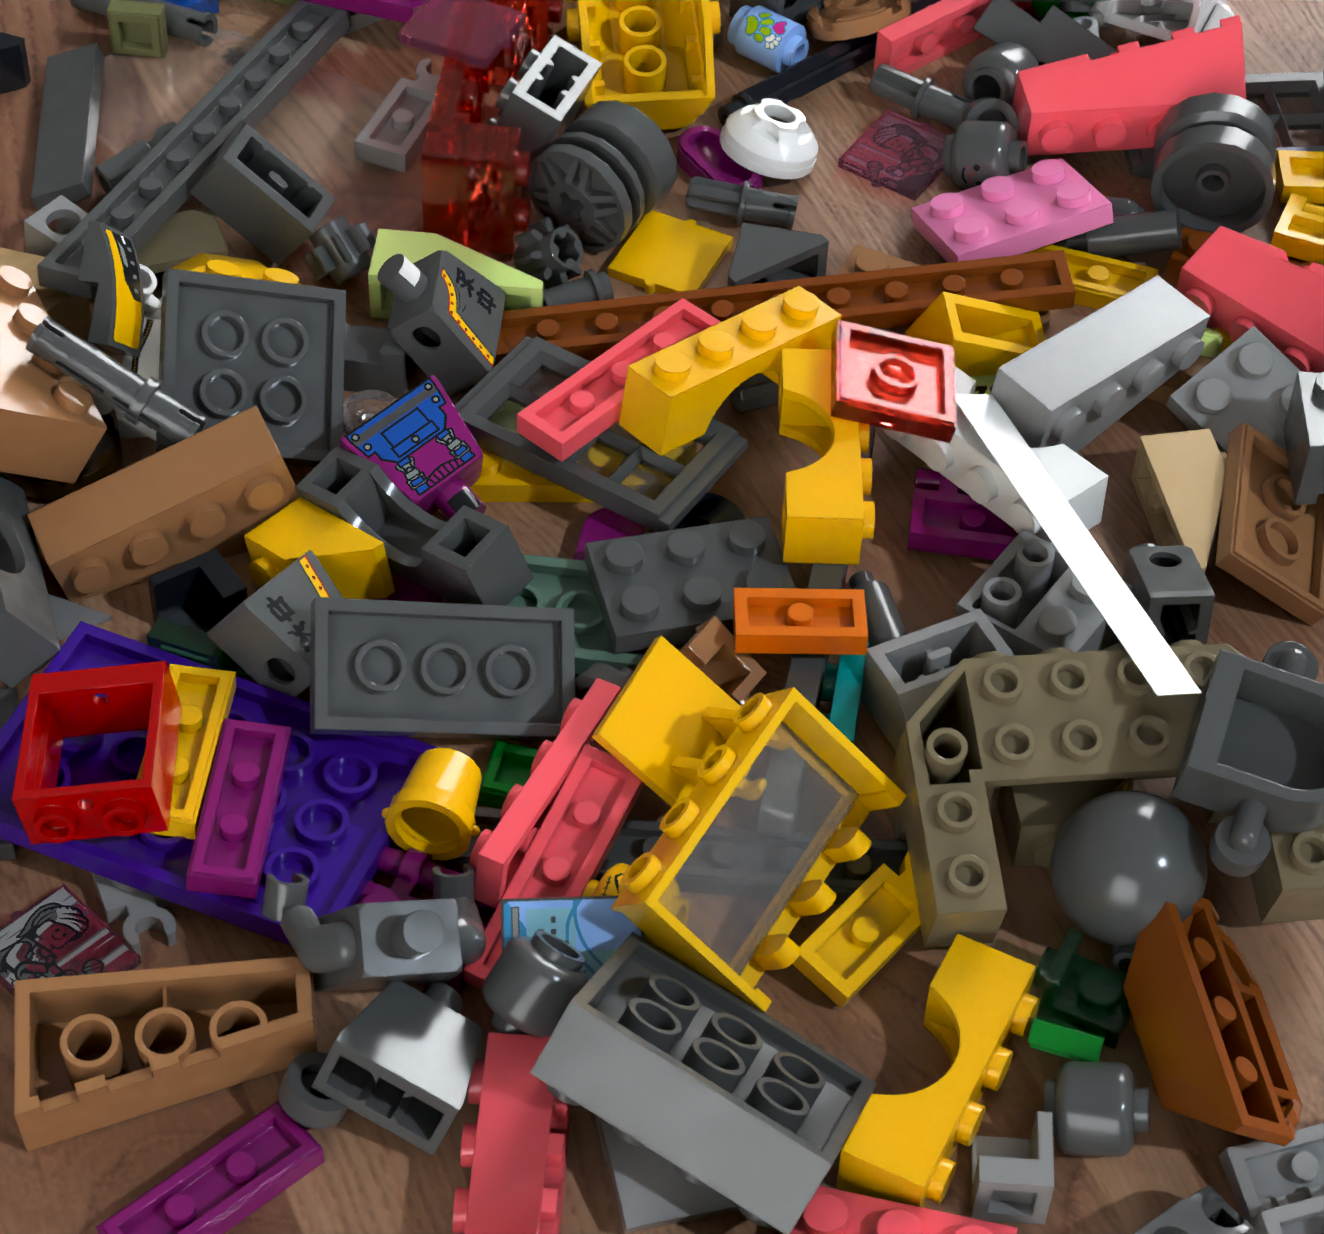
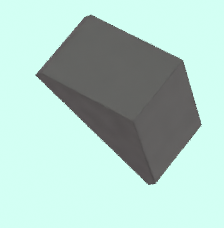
[728,223,829,286]

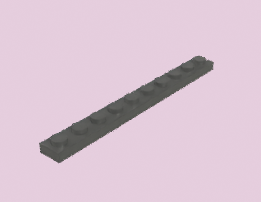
[37,0,351,300]

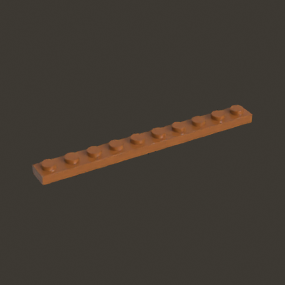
[494,250,1075,367]

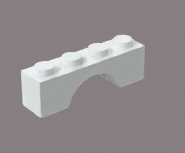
[877,351,1109,545]

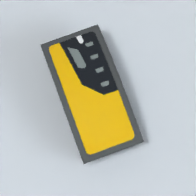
[78,221,144,357]

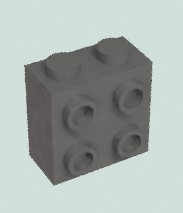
[475,35,602,199]

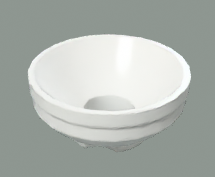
[719,99,818,179]

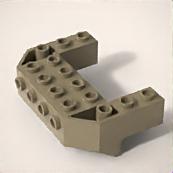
[892,640,1324,948]

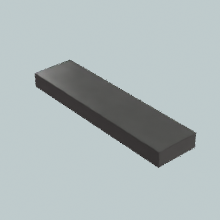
[31,43,105,210]

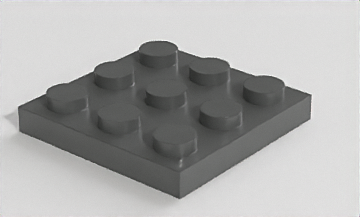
[155,268,346,468]

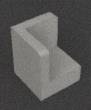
[971,1111,1054,1225]

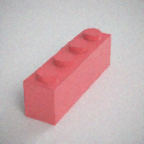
[1012,15,1246,156]
[1176,225,1324,373]
[452,1032,572,1234]

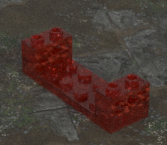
[421,0,563,254]

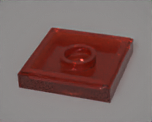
[831,320,957,443]

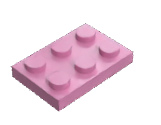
[911,158,1114,262]

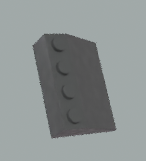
[530,932,877,1234]

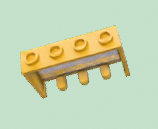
[611,687,907,1013]

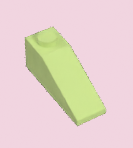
[368,229,543,319]

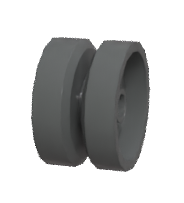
[1150,93,1277,233]

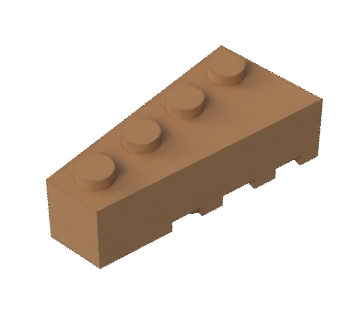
[0,265,107,484]
[27,406,300,602]
[14,956,317,1152]

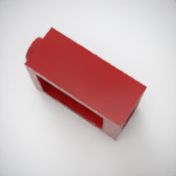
[12,661,182,844]

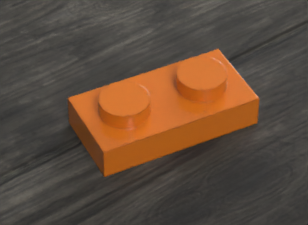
[732,587,868,655]

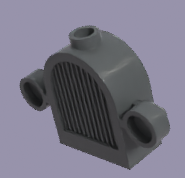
[1171,641,1324,877]

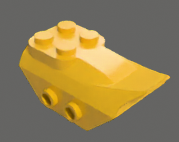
[563,0,721,130]

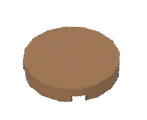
[806,0,912,41]

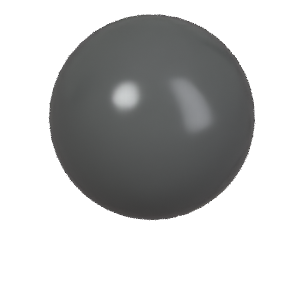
[1050,790,1208,946]

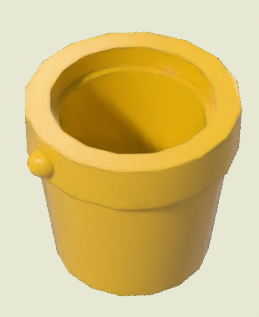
[382,748,482,861]

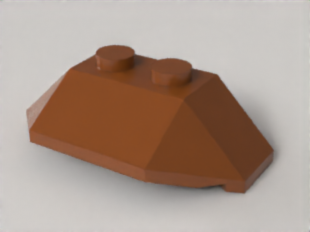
[1123,898,1303,1146]

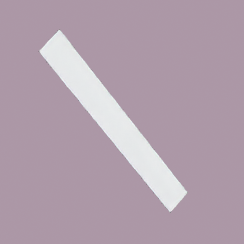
[951,394,1202,696]

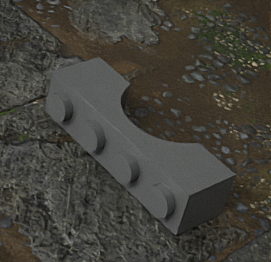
[295,446,534,606]
[0,472,61,688]

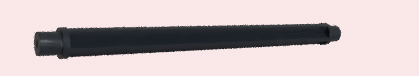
[718,0,941,126]

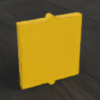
[607,210,733,294]

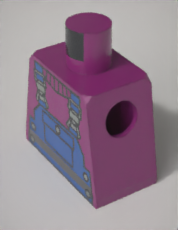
[340,375,486,520]

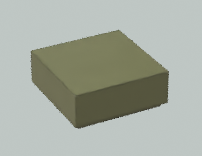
[107,0,169,58]

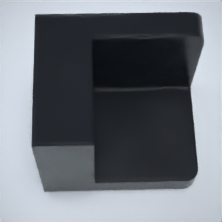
[148,548,248,659]

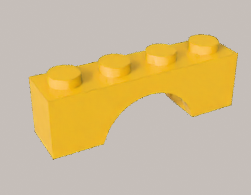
[619,286,842,456]
[778,348,875,565]
[836,933,1040,1208]

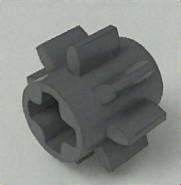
[303,215,376,286]
[513,217,583,289]

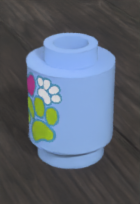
[727,5,809,74]

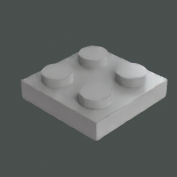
[1165,326,1300,453]

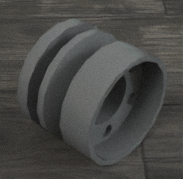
[527,100,677,252]

